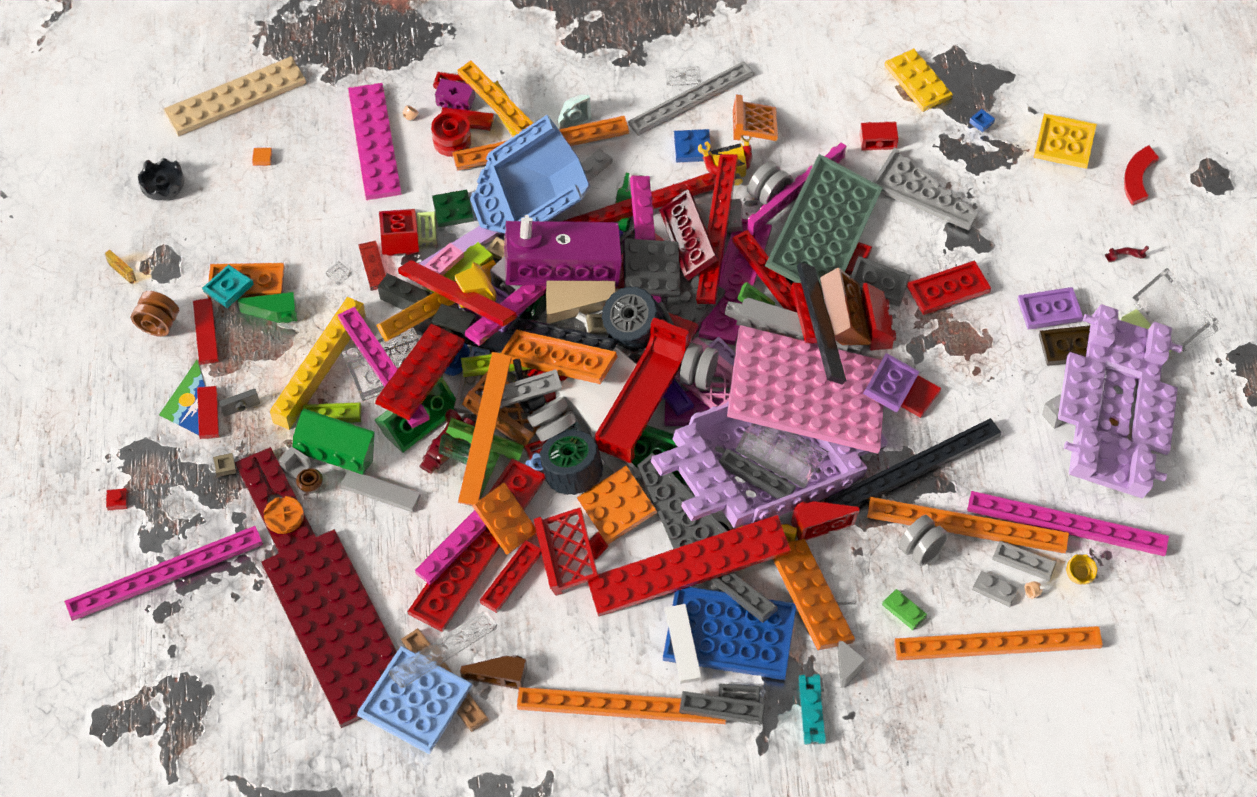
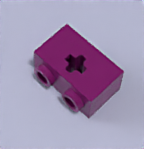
[435,79,476,110]

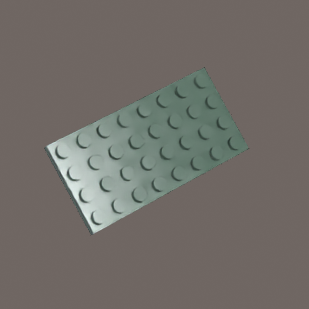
[765,154,883,297]

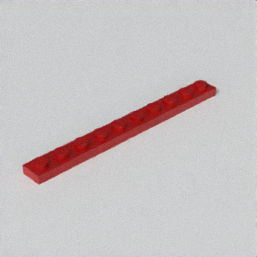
[696,154,738,304]
[560,173,716,223]

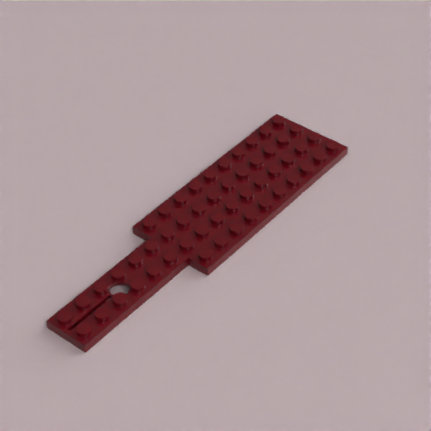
[235,447,397,728]

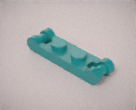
[799,674,825,745]

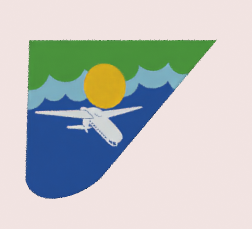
[159,360,205,435]

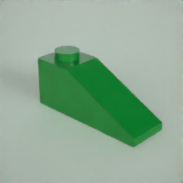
[238,292,297,323]

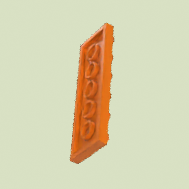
[500,330,618,384]
[773,539,855,651]

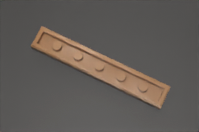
[401,628,488,732]

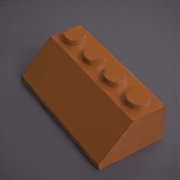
[820,267,871,345]

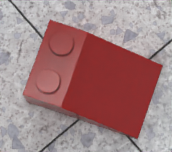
[379,209,419,256]
[791,501,860,541]

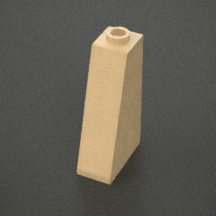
[546,281,618,323]

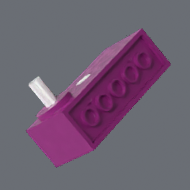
[504,215,621,287]

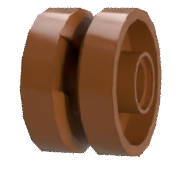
[130,291,180,337]

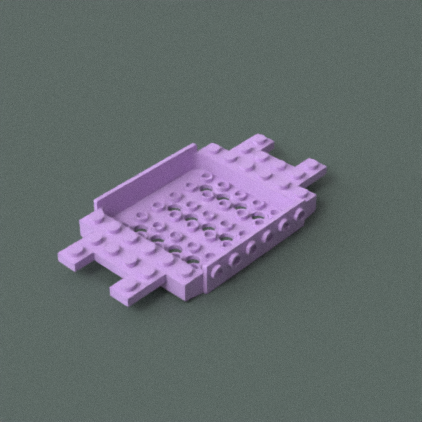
[651,401,888,528]

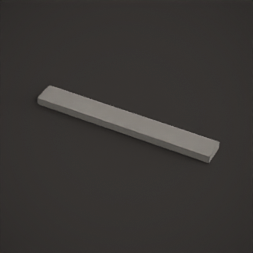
[628,61,754,136]

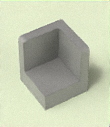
[279,446,312,479]

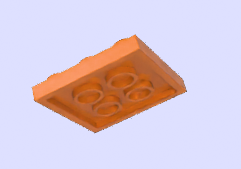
[577,466,657,544]

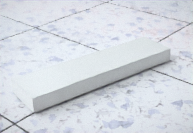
[665,604,701,684]

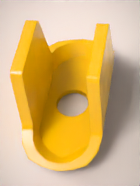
[455,262,496,308]

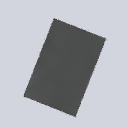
[851,256,911,307]

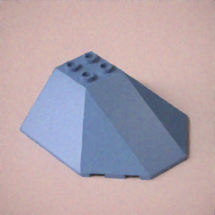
[470,115,591,234]

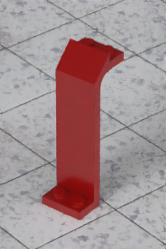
[595,318,692,463]

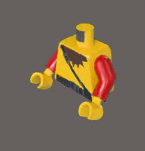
[698,135,753,186]

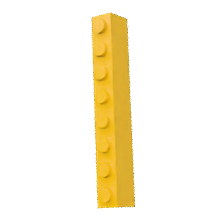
[270,297,366,430]

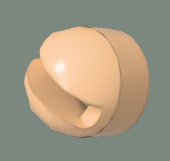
[403,105,419,120]
[1025,581,1043,599]

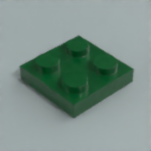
[432,189,474,228]

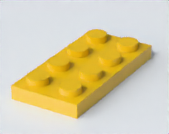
[884,48,953,112]

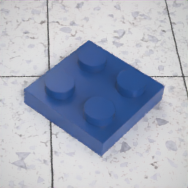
[674,129,711,163]

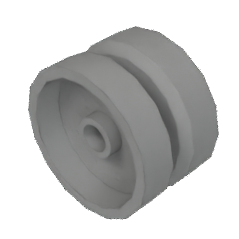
[748,162,793,205]
[680,343,719,390]
[527,396,577,442]
[898,515,949,567]

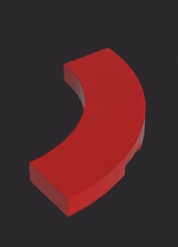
[1124,145,1159,206]

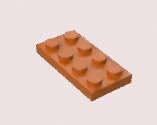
[207,263,285,298]

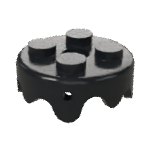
[138,158,184,201]

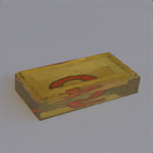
[105,249,137,284]

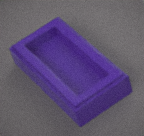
[664,378,694,416]

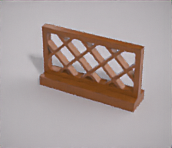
[462,371,542,446]

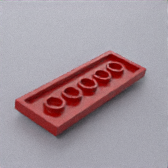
[375,324,465,421]

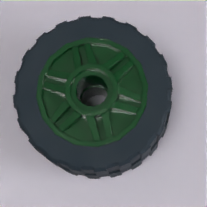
[540,430,603,495]

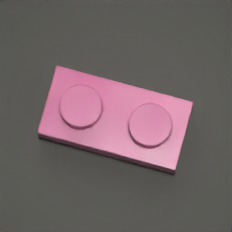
[424,243,464,276]

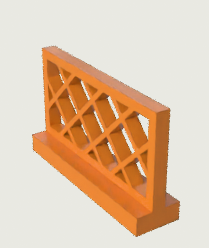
[732,94,778,141]

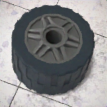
[602,286,665,350]

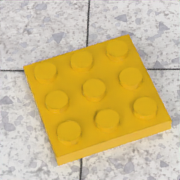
[1033,113,1097,169]

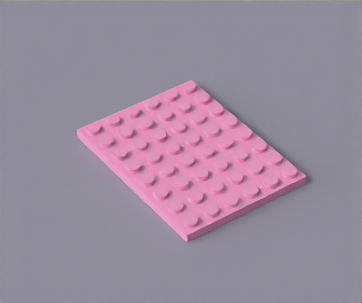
[727,325,883,454]

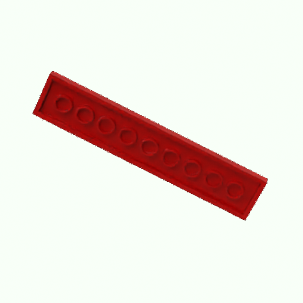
[407,459,546,632]
[588,515,791,617]

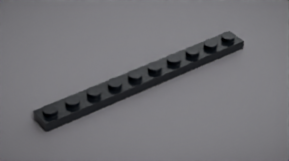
[825,418,1002,507]

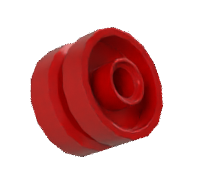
[431,111,471,157]

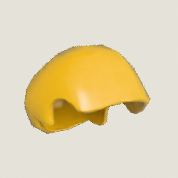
[1066,554,1098,585]

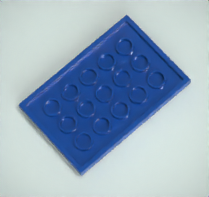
[663,587,796,680]

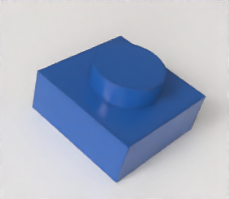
[969,109,995,133]

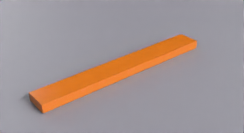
[458,352,512,506]

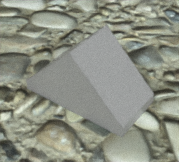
[837,641,865,688]

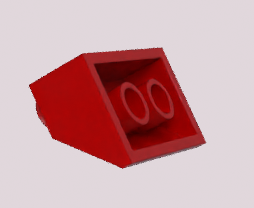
[862,283,896,351]

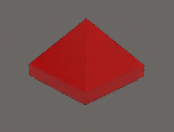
[585,532,609,560]

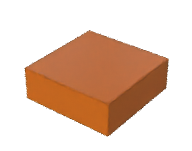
[252,148,272,166]

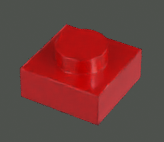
[106,488,128,511]

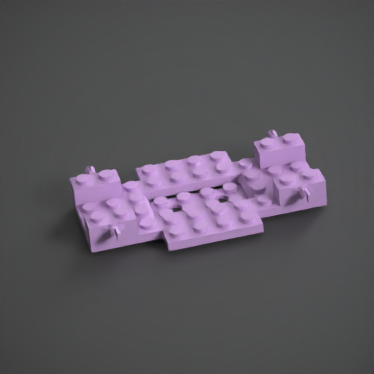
[1058,304,1182,498]

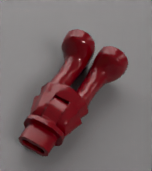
[419,409,476,474]

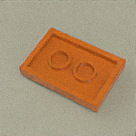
[473,483,537,555]

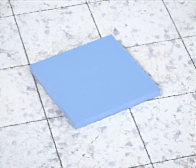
[357,646,473,755]

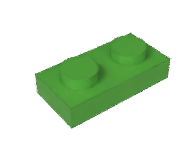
[737,282,776,306]
[882,589,927,630]

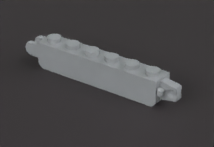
[725,298,864,355]

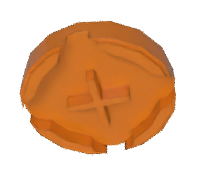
[264,496,304,534]

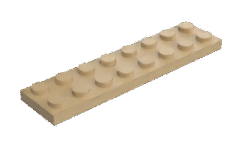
[163,56,306,137]

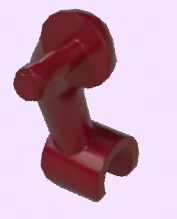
[1105,246,1149,262]

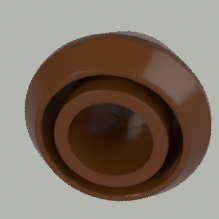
[296,468,323,494]

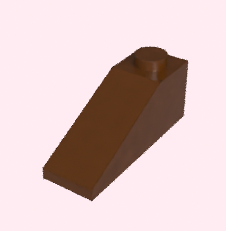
[460,655,527,690]

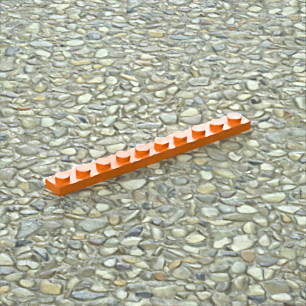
[452,115,629,171]
[867,497,1069,554]
[894,626,1103,661]
[517,687,726,724]

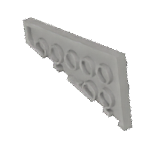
[873,147,978,230]

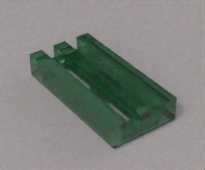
[438,434,471,465]

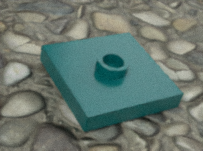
[202,264,254,308]

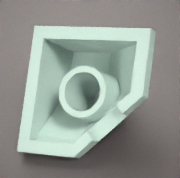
[558,95,591,129]

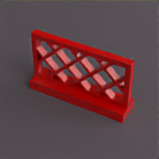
[533,507,599,596]

